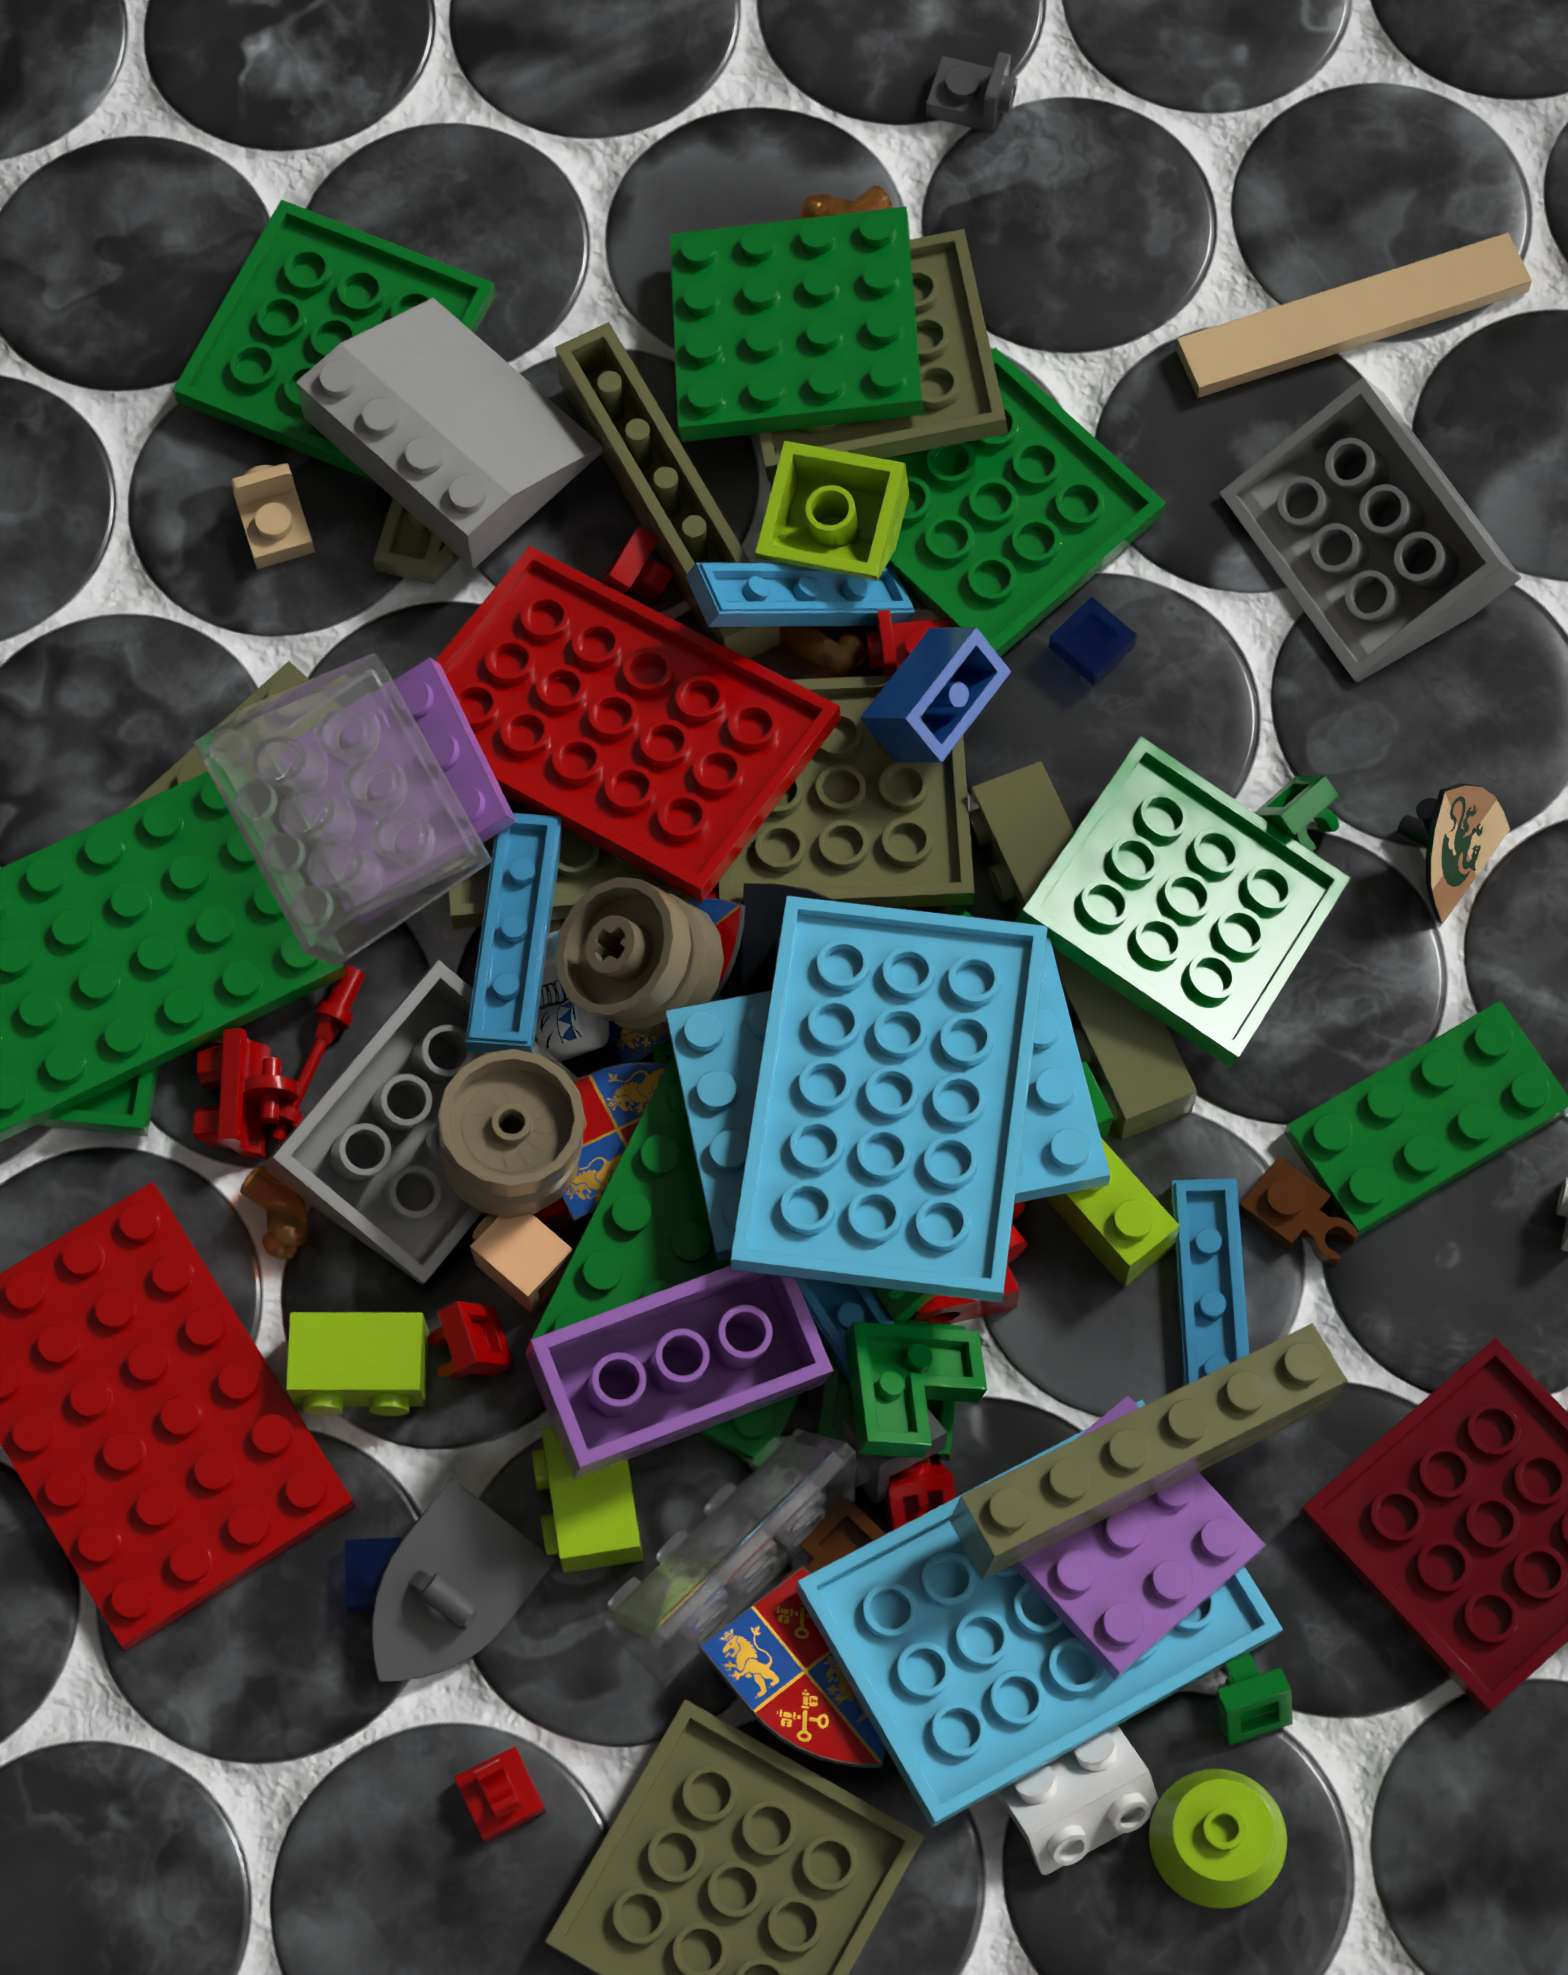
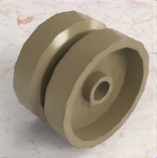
[555,877,724,1037]
[438,1049,585,1218]

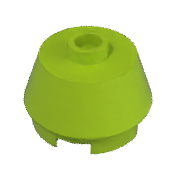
[1149,1769,1287,1908]

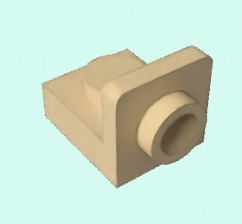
[230,463,315,569]

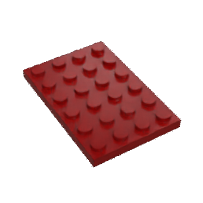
[435,546,841,903]
[0,1181,356,1651]

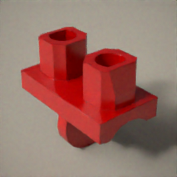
[193,1028,299,1159]

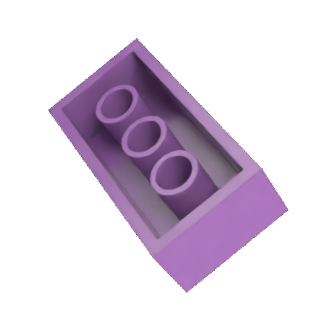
[525,1265,833,1480]

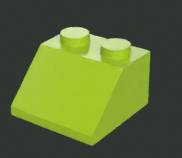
[755,441,909,581]

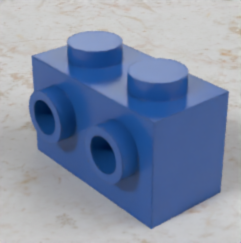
[860,627,1012,763]

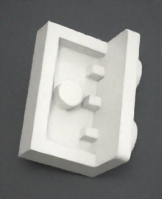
[996,1725,1159,1875]

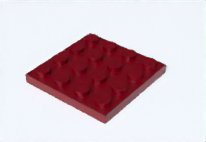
[1300,1337,1568,1716]

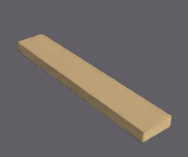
[1175,232,1532,398]

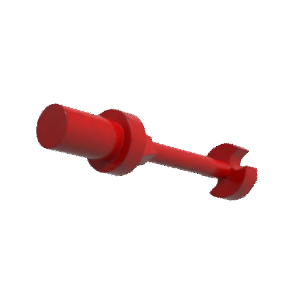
[271,965,366,1143]

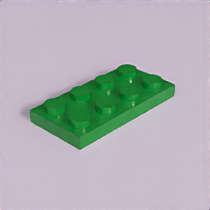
[1284,1000,1568,1238]

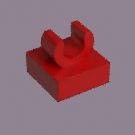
[600,526,673,604]
[427,1301,514,1378]
[454,1746,547,1843]

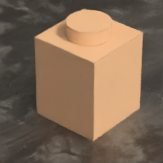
[470,1214,574,1315]

